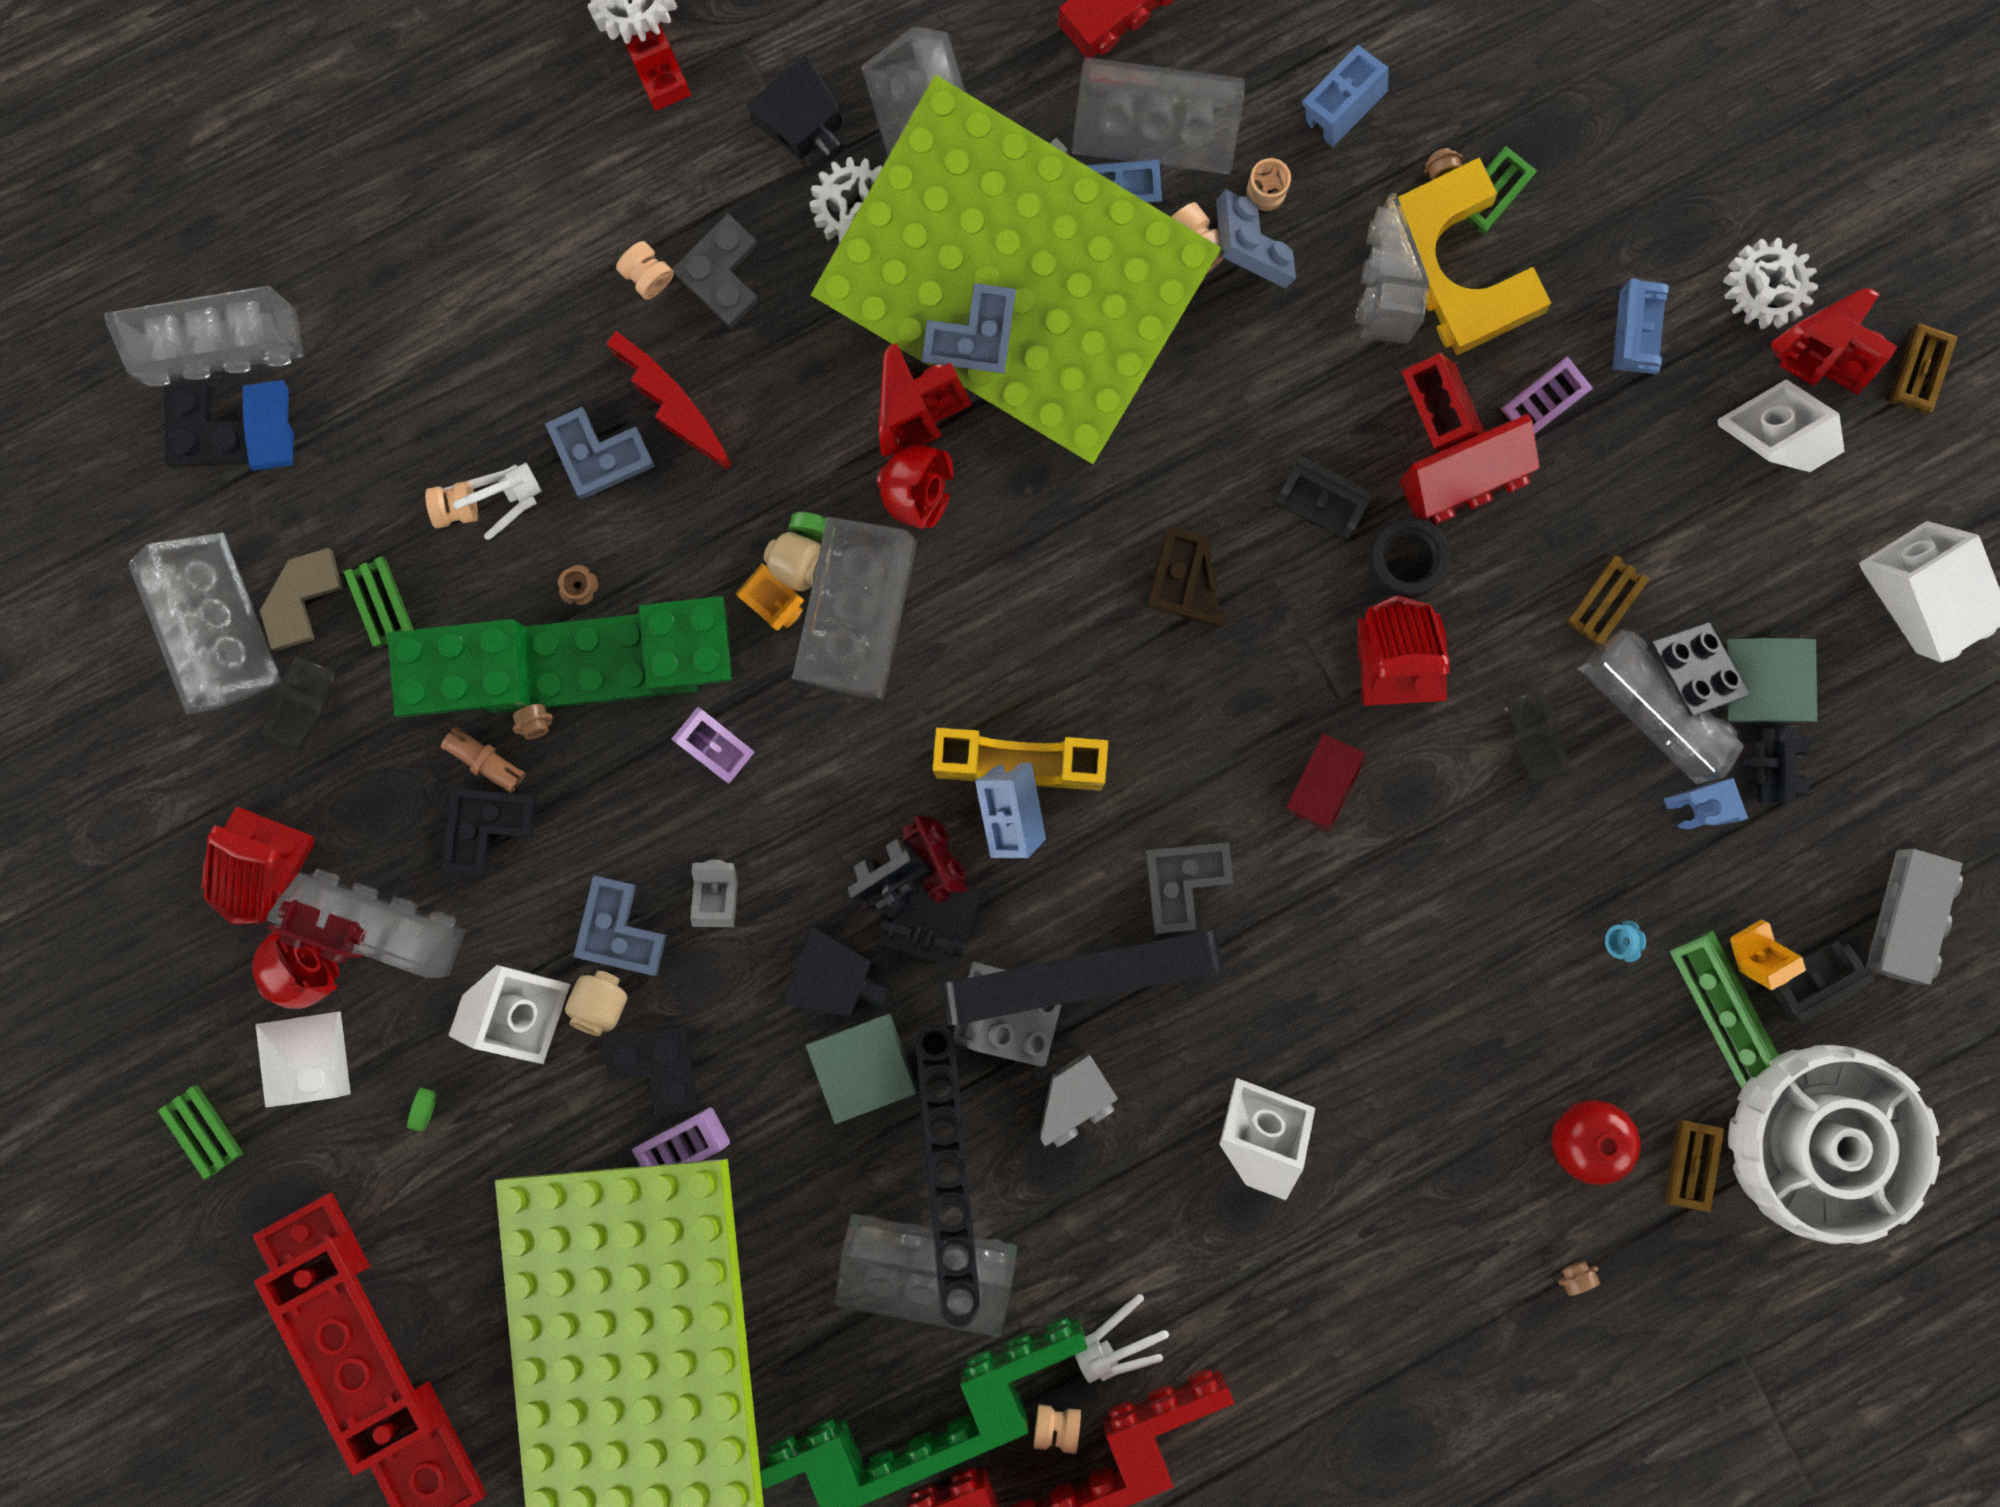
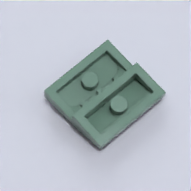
[1727,638,1818,723]
[806,1013,919,1124]

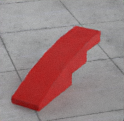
[607,331,732,471]

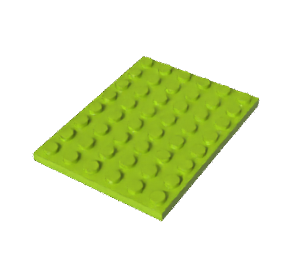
[811,74,1222,464]
[495,1159,764,1507]

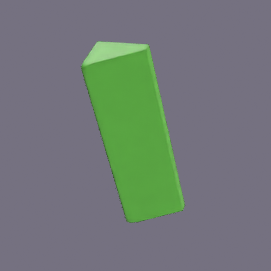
[1669,930,1778,1089]

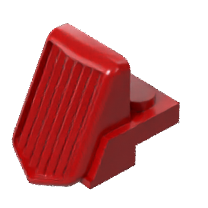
[1771,288,1898,395]
[878,342,972,457]
[1357,594,1449,706]
[201,806,315,925]

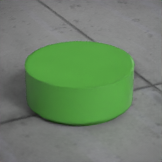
[788,512,831,541]
[407,1087,437,1132]

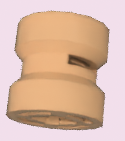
[1246,158,1291,211]
[616,241,674,300]
[425,481,478,529]
[1033,1404,1081,1454]

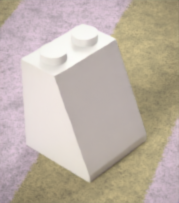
[1859,521,2000,663]

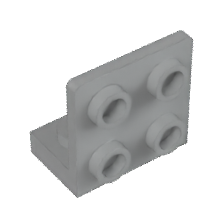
[953,962,1062,1067]

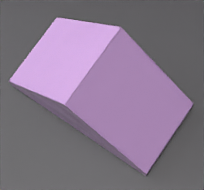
[672,707,755,784]

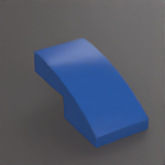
[243,380,294,471]

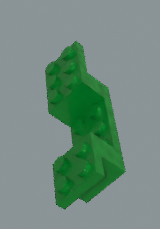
[387,596,733,718]
[760,1316,1088,1507]

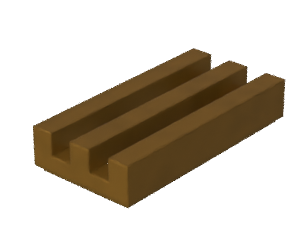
[1888,323,1958,415]
[1565,555,1649,646]
[1664,1119,1724,1213]

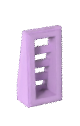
[1501,356,1593,434]
[632,1107,730,1166]

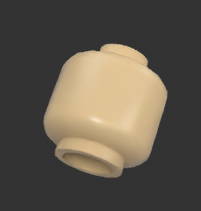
[764,532,828,592]
[565,970,627,1036]

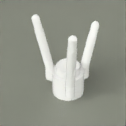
[443,463,542,540]
[1075,1294,1169,1383]

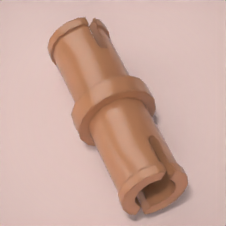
[441,726,526,794]

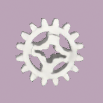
[588,0,677,43]
[810,157,882,243]
[1723,238,1818,329]

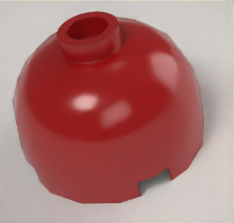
[877,445,954,530]
[252,931,340,1009]
[1551,1099,1641,1186]

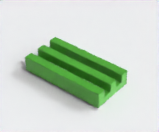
[1465,146,1537,235]
[344,556,414,648]
[158,1085,244,1180]

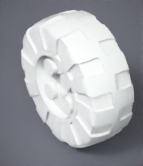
[1728,1045,1940,1244]

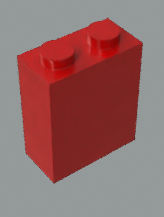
[1401,353,1485,451]

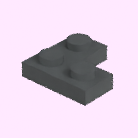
[672,213,759,329]
[1145,842,1234,934]

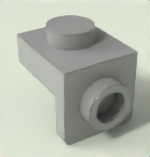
[690,860,738,927]

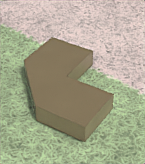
[260,548,343,651]

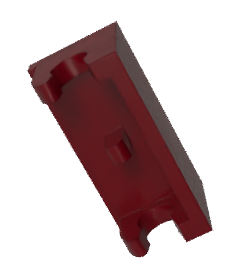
[1286,733,1366,833]

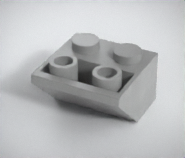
[1040,1051,1118,1147]

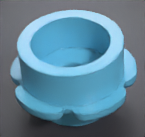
[1605,921,1646,962]

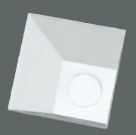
[1718,379,1845,472]
[448,965,570,1064]
[256,1011,351,1107]
[1220,1078,1315,1200]

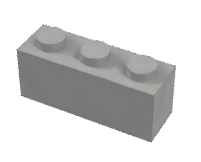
[1865,849,1963,985]

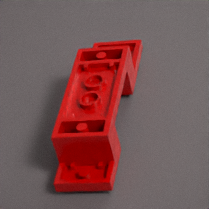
[252,1192,487,1507]
[905,1369,1235,1507]

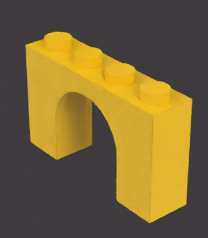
[1384,157,1551,356]
[933,728,1108,791]

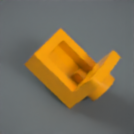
[735,563,804,631]
[1730,920,1806,991]

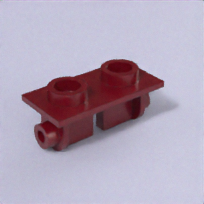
[901,816,968,904]
[267,899,367,963]

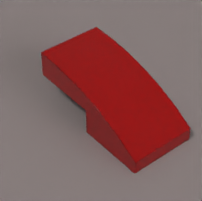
[624,23,692,111]

